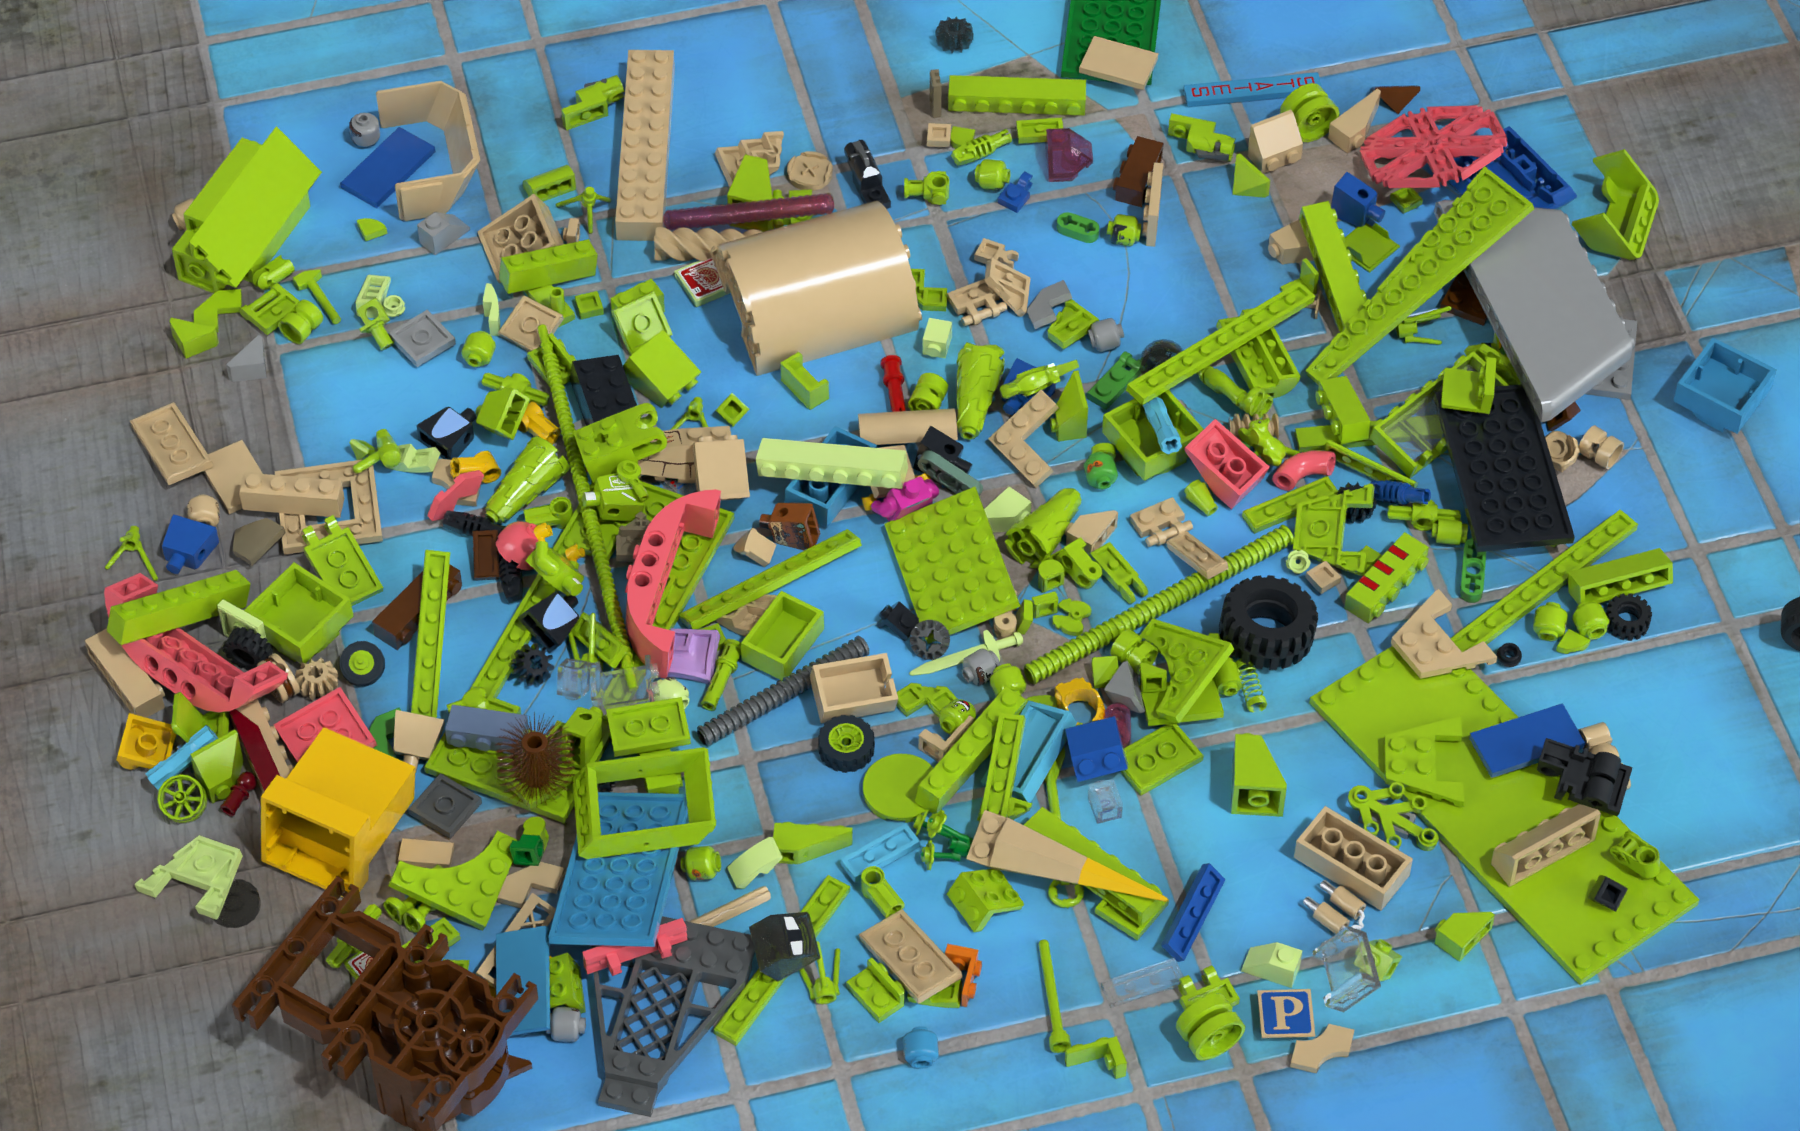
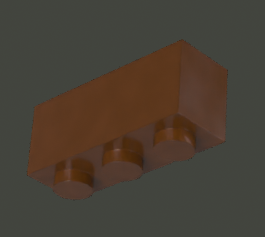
[1113,136,1164,207]

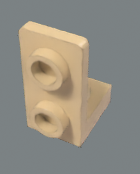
[918,715,974,762]

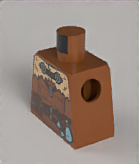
[759,503,821,550]

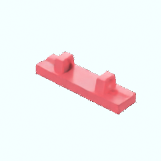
[582,918,687,976]

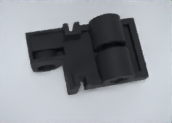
[1537,738,1633,816]

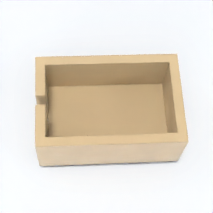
[810,653,898,723]

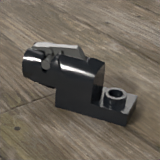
[844,140,891,209]

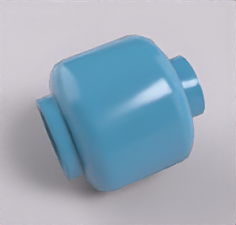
[903,1026,939,1069]

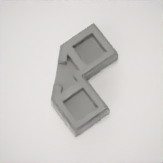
[1026,280,1072,329]

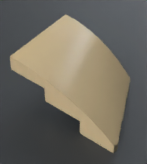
[715,131,784,187]

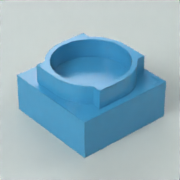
[1673,337,1777,434]

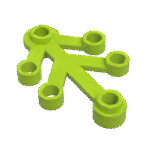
[1348,782,1439,851]

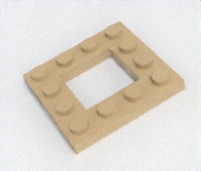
[275,460,383,555]

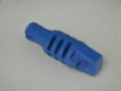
[1370,480,1431,505]

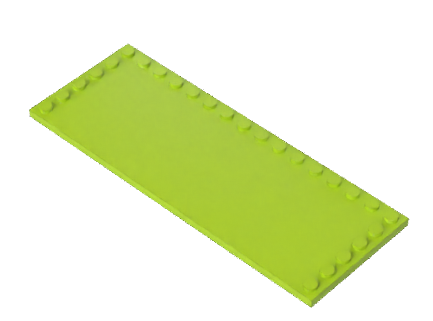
[1309,645,1700,985]

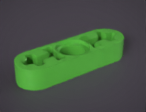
[1460,538,1486,603]

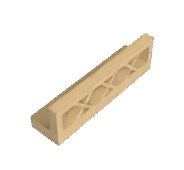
[476,893,556,989]

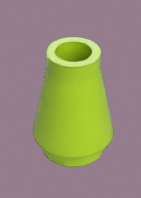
[1184,479,1218,516]

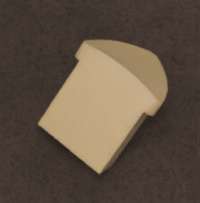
[733,528,777,567]

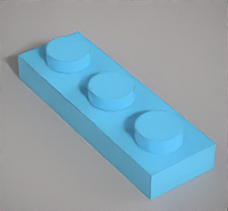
[841,823,920,883]

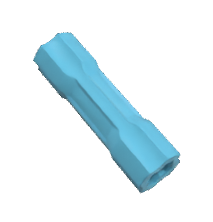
[1143,397,1182,454]
[145,725,218,791]

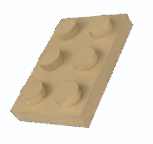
[1142,162,1163,247]

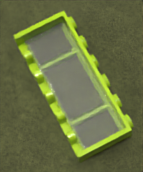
[1368,351,1509,478]

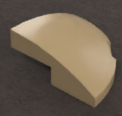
[715,595,777,637]

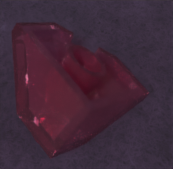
[1045,128,1093,182]

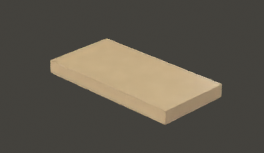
[130,402,213,485]
[859,909,962,1004]

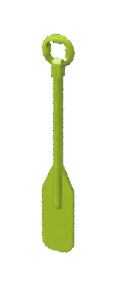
[1025,695,1084,908]

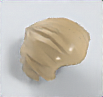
[1545,430,1580,472]

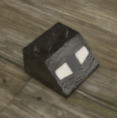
[749,912,821,982]

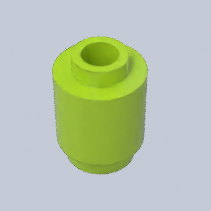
[1431,519,1468,545]
[1214,657,1242,696]

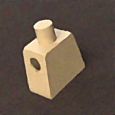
[394,710,445,773]

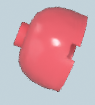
[496,521,546,571]

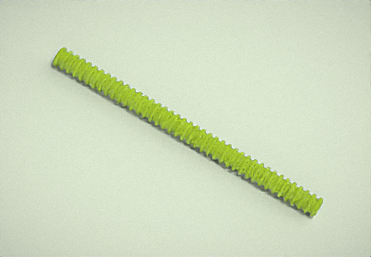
[1024,525,1294,684]

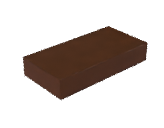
[473,530,500,581]

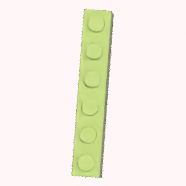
[756,438,908,489]

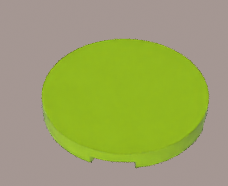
[863,754,933,823]

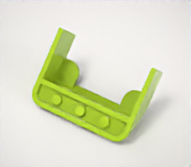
[1571,149,1659,260]

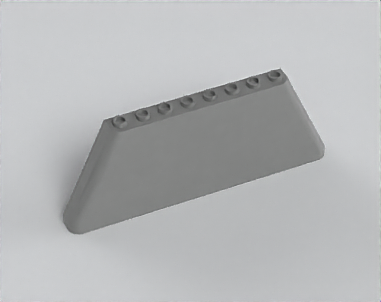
[1434,200,1635,422]

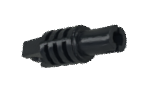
[443,511,506,536]
[499,554,523,603]

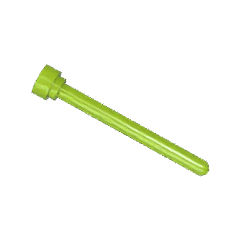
[1038,939,1071,1053]

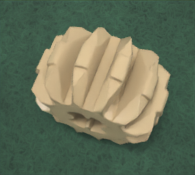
[295,658,338,701]

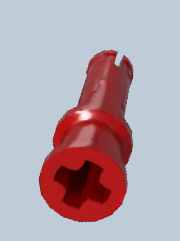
[880,355,906,412]

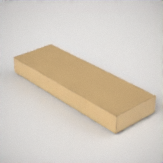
[1166,531,1229,579]

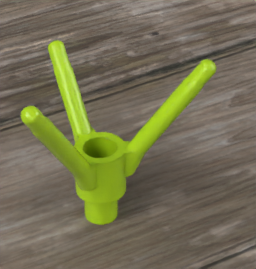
[556,186,611,234]
[670,397,708,430]
[105,526,158,581]

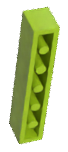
[948,75,1086,116]
[1299,201,1367,332]
[107,570,251,645]
[915,686,1026,814]
[1024,807,1163,927]

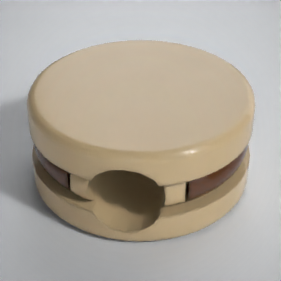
[257,653,300,703]

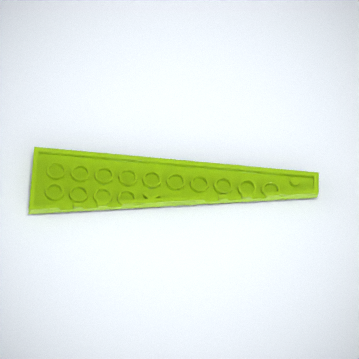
[1305,166,1534,385]

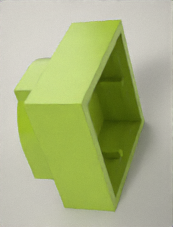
[1102,390,1204,481]
[243,562,354,664]

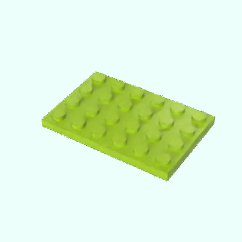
[884,487,1021,644]

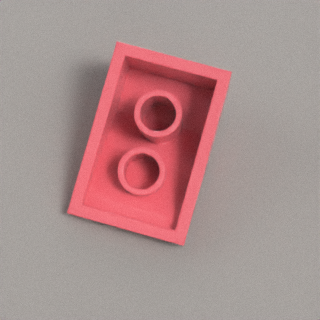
[1184,419,1270,510]

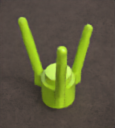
[1396,306,1451,345]
[568,613,604,679]
[798,941,840,1004]

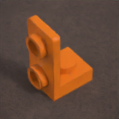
[945,944,982,1007]

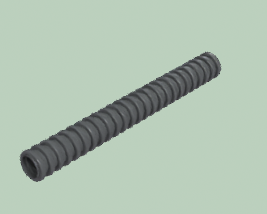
[697,636,869,747]

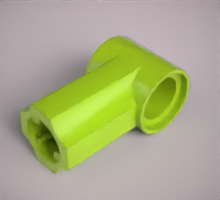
[524,497,573,529]
[861,866,905,918]

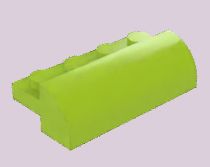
[1216,308,1301,399]

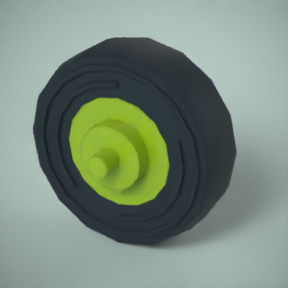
[339,641,385,686]

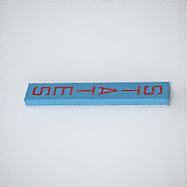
[1183,72,1322,107]

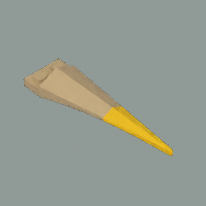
[966,810,1169,902]

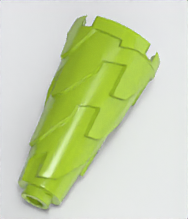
[956,345,1005,440]
[485,436,570,524]
[1005,488,1081,568]

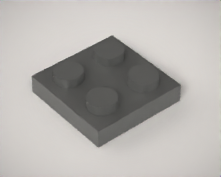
[409,773,482,839]

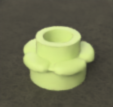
[382,295,405,317]
[1286,550,1310,574]

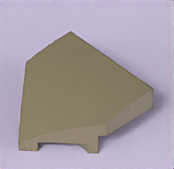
[616,511,651,562]
[233,518,286,566]

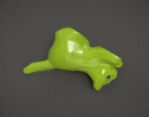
[1238,418,1300,466]

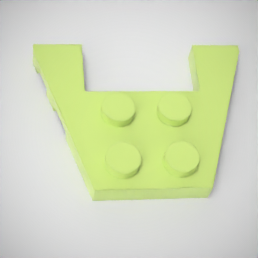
[135,835,243,920]

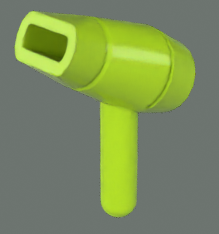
[353,429,401,474]

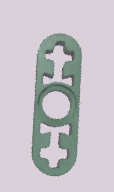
[918,451,983,496]

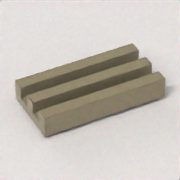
[929,69,942,118]

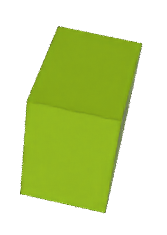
[169,317,219,359]

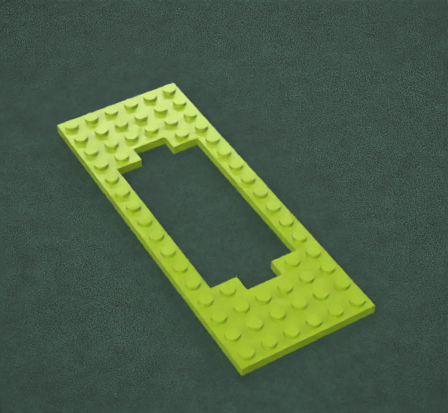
[424,481,735,823]

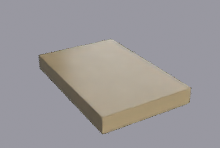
[1079,36,1159,90]
[203,440,263,514]

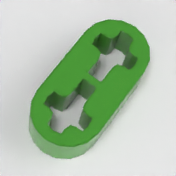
[1057,212,1100,243]

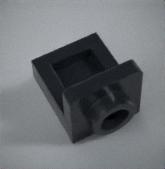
[876,601,919,641]

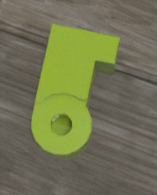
[1055,537,1102,589]

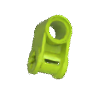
[1610,831,1660,879]

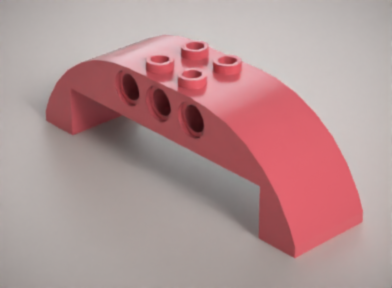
[625,489,721,679]
[104,573,288,712]

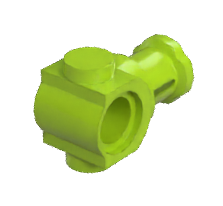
[904,171,950,205]

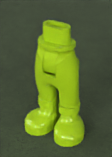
[1196,365,1273,418]

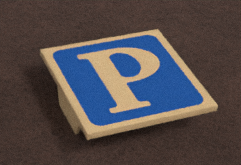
[1257,989,1315,1038]

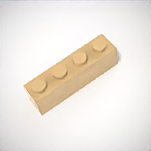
[239,473,345,518]
[85,628,165,718]

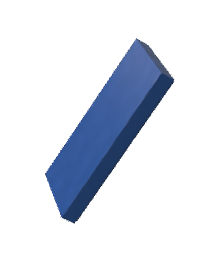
[340,127,436,208]
[1469,703,1585,778]

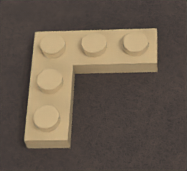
[988,389,1059,488]

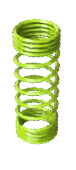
[1235,658,1267,712]

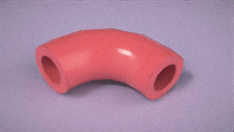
[1272,450,1336,491]

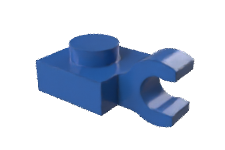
[998,172,1033,213]

